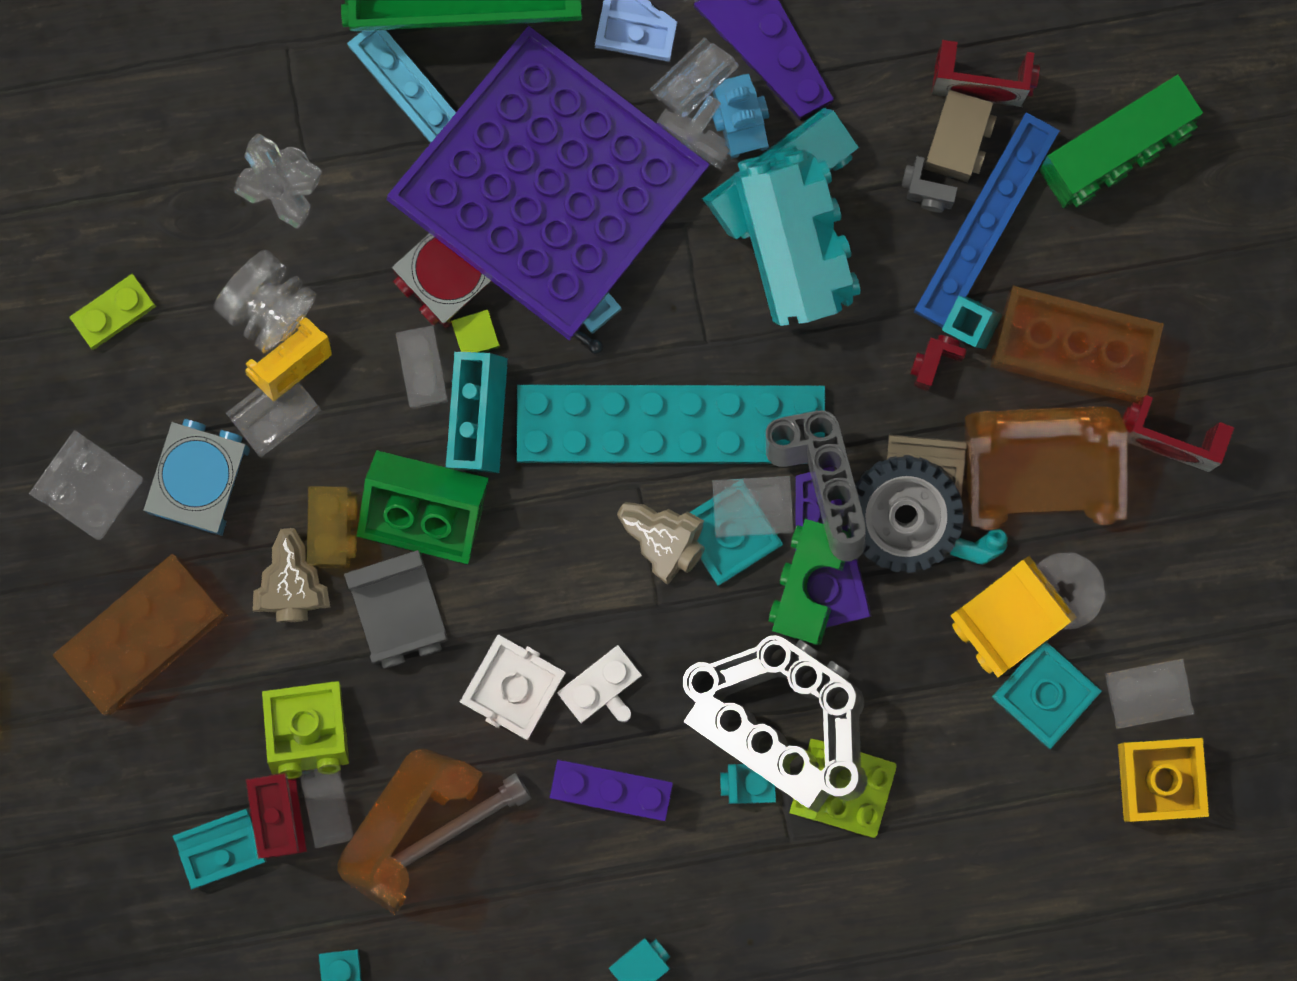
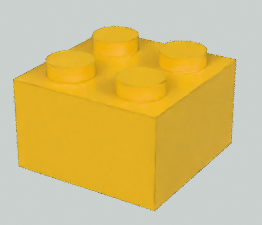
[1118,738,1209,822]

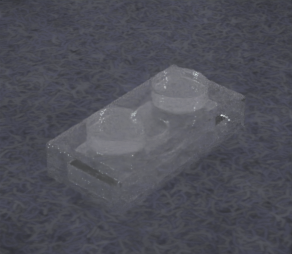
[395,325,448,409]

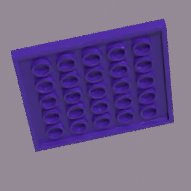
[387,26,710,341]

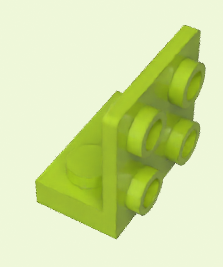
[789,739,897,838]

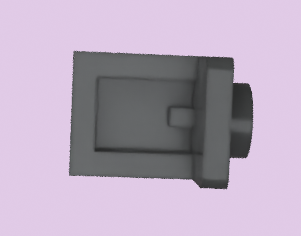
[902,156,957,212]

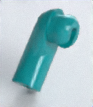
[950,528,1008,565]

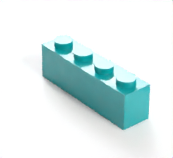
[702,108,859,239]

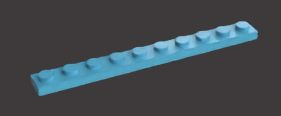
[347,30,622,334]

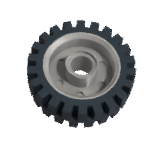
[855,455,964,573]

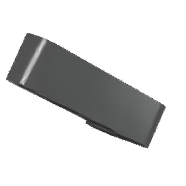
[766,411,866,561]

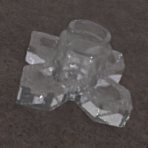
[234,133,322,229]

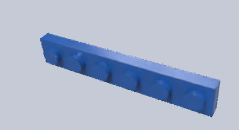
[914,112,1059,328]

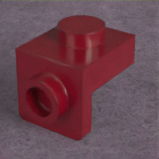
[910,335,967,391]

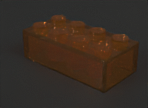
[990,286,1164,403]
[53,554,228,716]

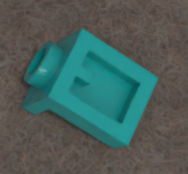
[720,764,776,804]
[319,949,362,981]

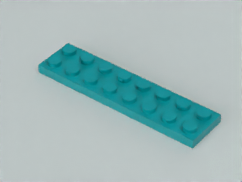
[517,385,825,464]

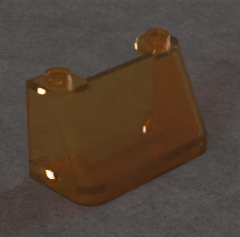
[965,407,1128,530]
[338,749,483,915]

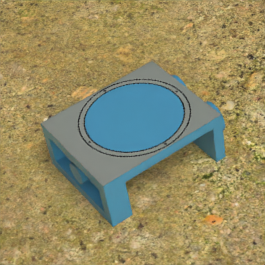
[144,419,250,536]

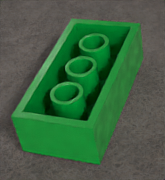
[1039,75,1203,209]

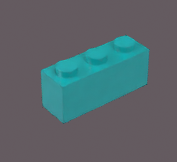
[446,352,508,473]

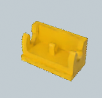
[245,317,332,402]

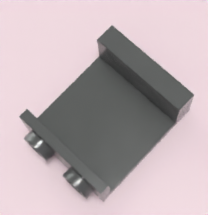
[344,550,449,669]

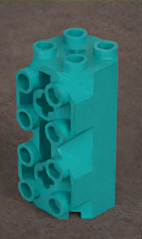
[734,146,860,326]

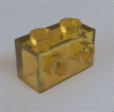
[307,486,357,568]

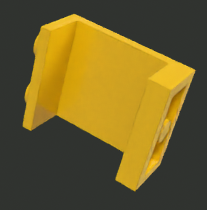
[950,556,1077,677]

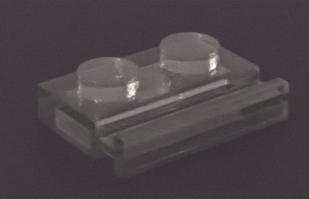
[650,37,739,118]
[226,382,321,457]
[712,476,793,538]
[1105,659,1194,729]

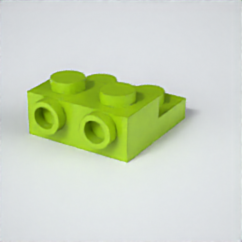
[262,681,349,779]

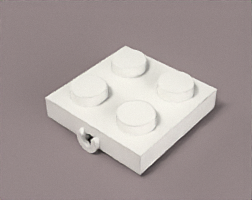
[460,635,566,740]

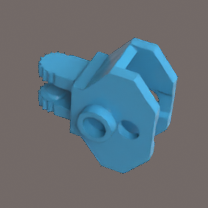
[711,73,769,159]

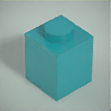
[942,296,1003,349]
[608,938,671,981]

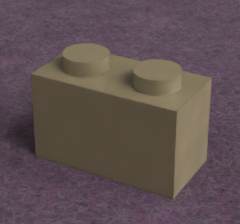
[924,90,997,183]

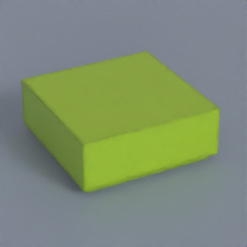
[451,309,500,353]

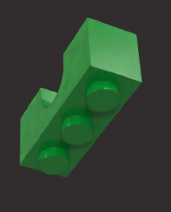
[769,519,849,645]

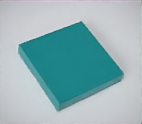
[689,480,783,586]
[991,641,1102,749]

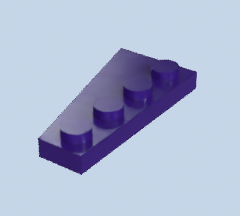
[694,0,833,120]
[795,466,872,628]

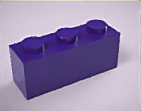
[550,760,673,821]

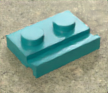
[173,809,267,889]

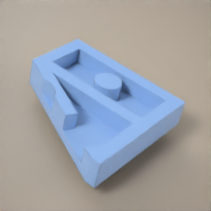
[595,0,677,62]

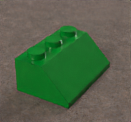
[356,450,489,564]

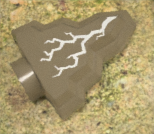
[617,502,705,584]
[253,528,331,622]

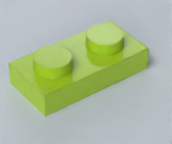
[70,273,156,350]

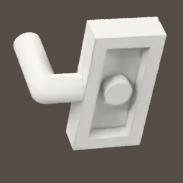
[557,645,642,723]

